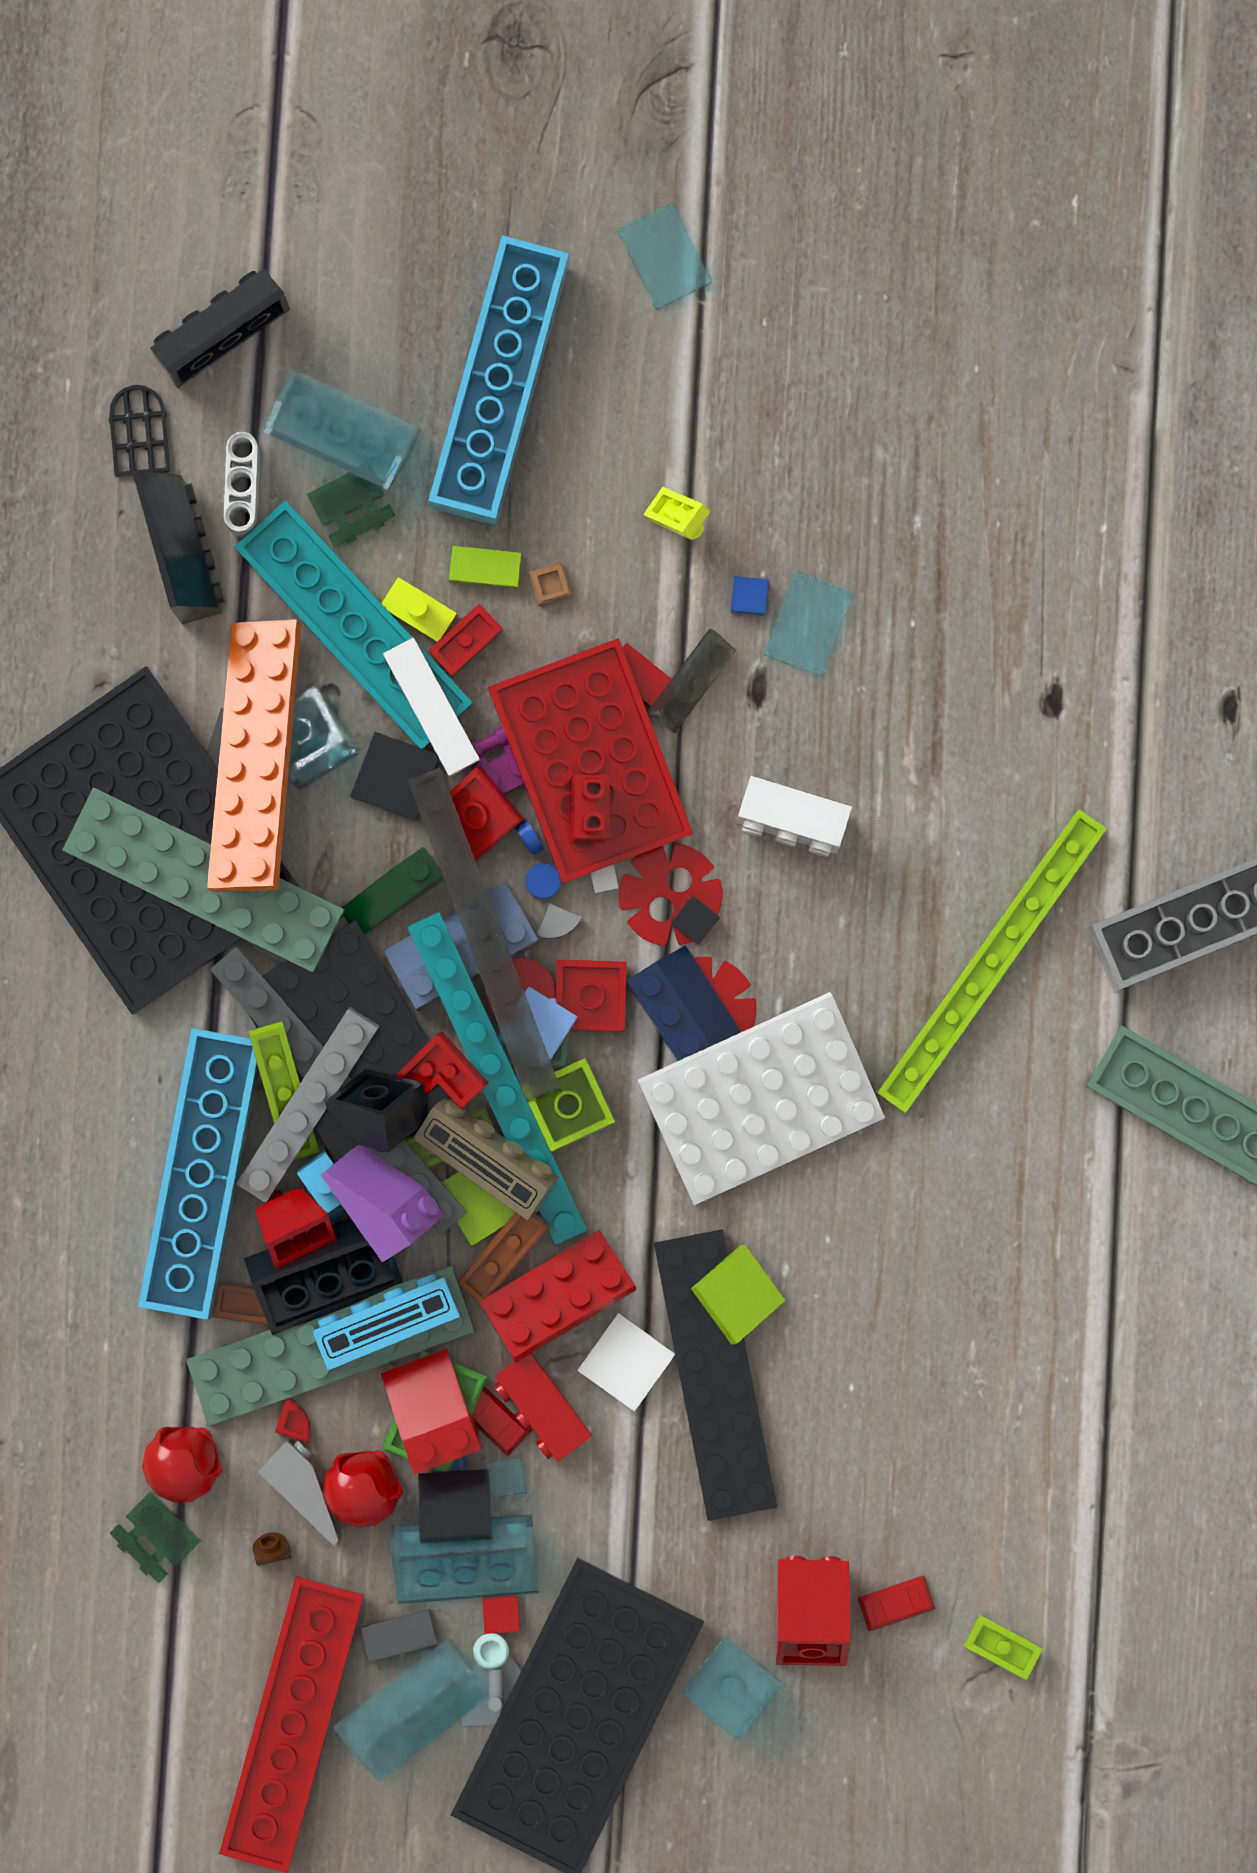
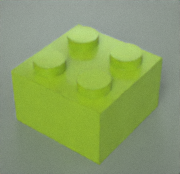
[521,1058,615,1153]

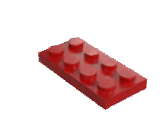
[479,1230,636,1363]

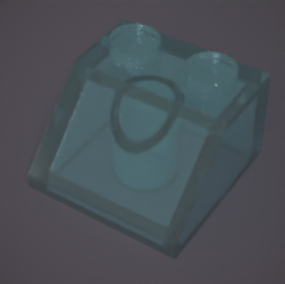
[288,686,359,791]
[682,1636,782,1741]

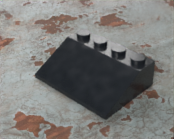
[133,471,225,624]

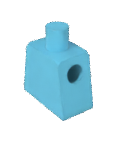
[296,1148,348,1222]

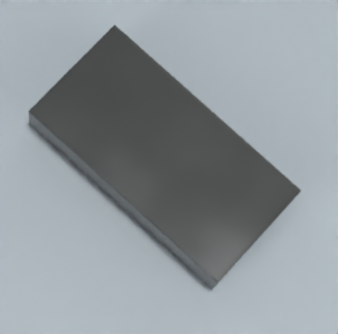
[360,1609,438,1662]

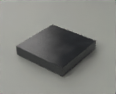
[350,732,439,821]
[418,1469,492,1544]

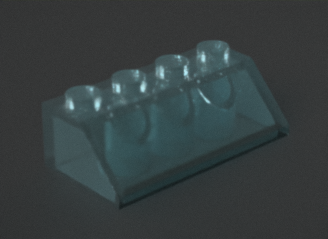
[262,368,421,490]
[391,1514,539,1604]
[333,1637,489,1781]

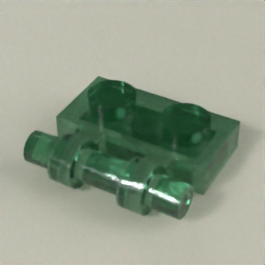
[307,463,395,548]
[109,1491,201,1584]

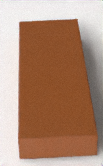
[457,1212,551,1303]

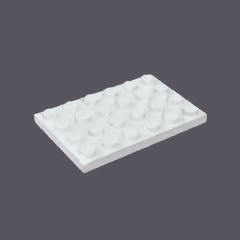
[638,992,885,1205]

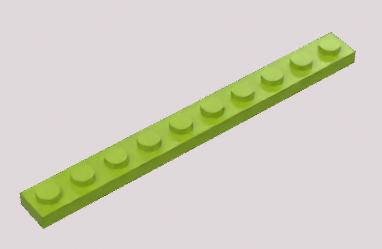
[876,809,1107,1114]

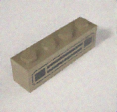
[414,1097,560,1221]

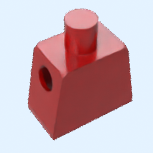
[255,1188,337,1269]

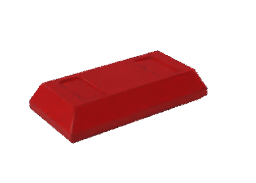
[472,1386,532,1456]
[857,1575,935,1632]

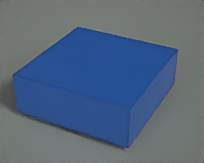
[731,576,769,616]

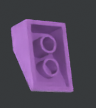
[321,1145,444,1262]

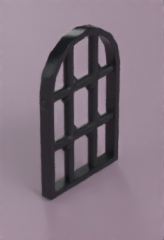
[108,385,170,477]

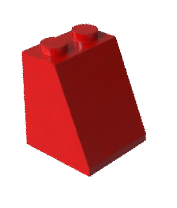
[776,1556,850,1666]

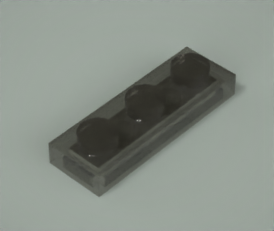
[648,628,737,734]

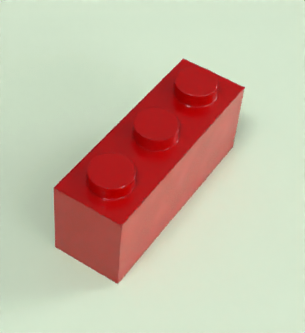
[494,1353,592,1462]

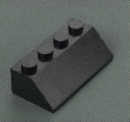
[150,268,290,389]
[244,1219,403,1335]

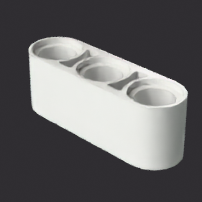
[224,432,261,537]

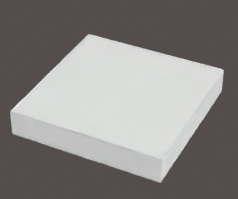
[577,1313,675,1412]

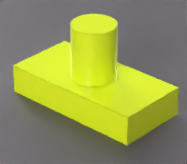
[643,487,711,540]
[381,577,457,643]

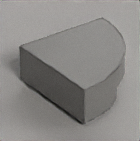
[536,904,582,939]

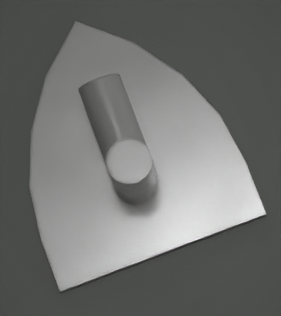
[462,1654,522,1726]

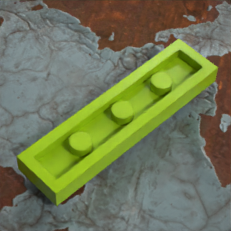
[248,1021,319,1160]

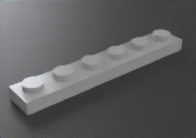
[236,1007,379,1203]

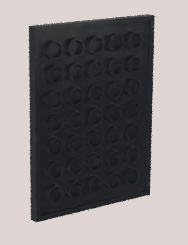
[0,666,300,1015]

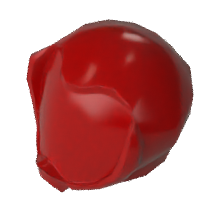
[142,1427,222,1503]
[323,1450,403,1528]

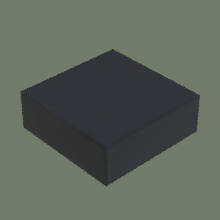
[671,896,720,945]

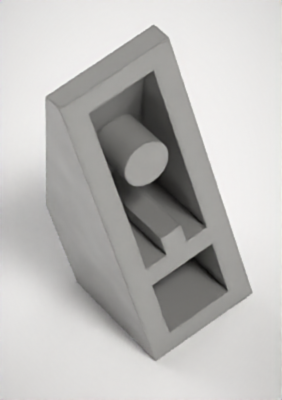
[258,1440,341,1546]

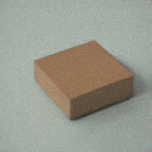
[529,562,572,606]

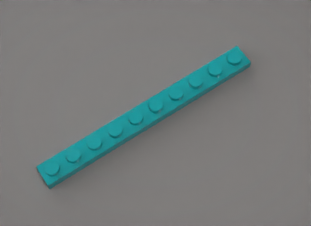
[407,912,587,1245]

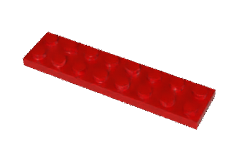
[219,1576,365,1873]

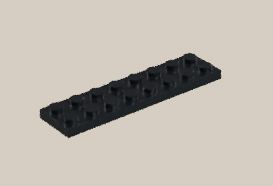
[654,1229,777,1521]

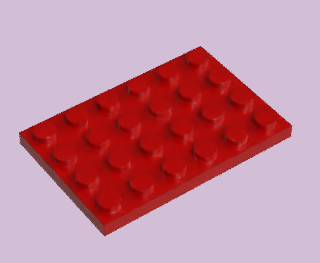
[488,638,693,884]

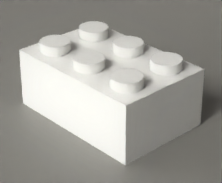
[737,776,852,857]

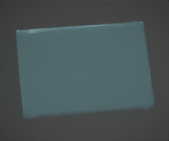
[618,203,712,310]
[764,571,853,676]

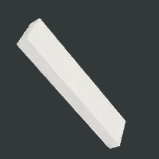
[383,637,480,777]

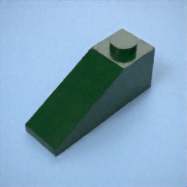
[342,847,445,934]

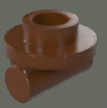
[253,1532,292,1566]

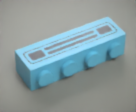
[312,1273,461,1370]

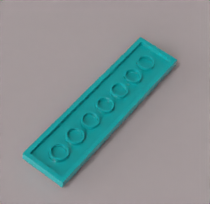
[234,500,473,751]

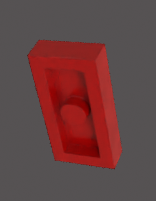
[428,604,503,678]

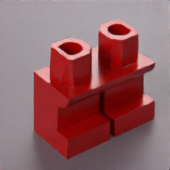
[571,775,610,843]

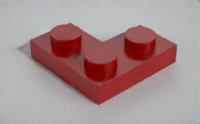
[395,1031,489,1109]

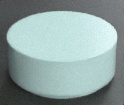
[473,1633,509,1669]

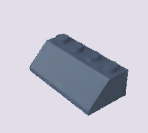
[384,882,539,1012]

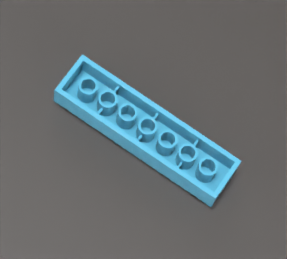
[428,235,569,526]
[138,1028,259,1320]

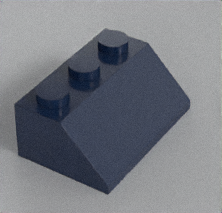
[626,946,741,1061]

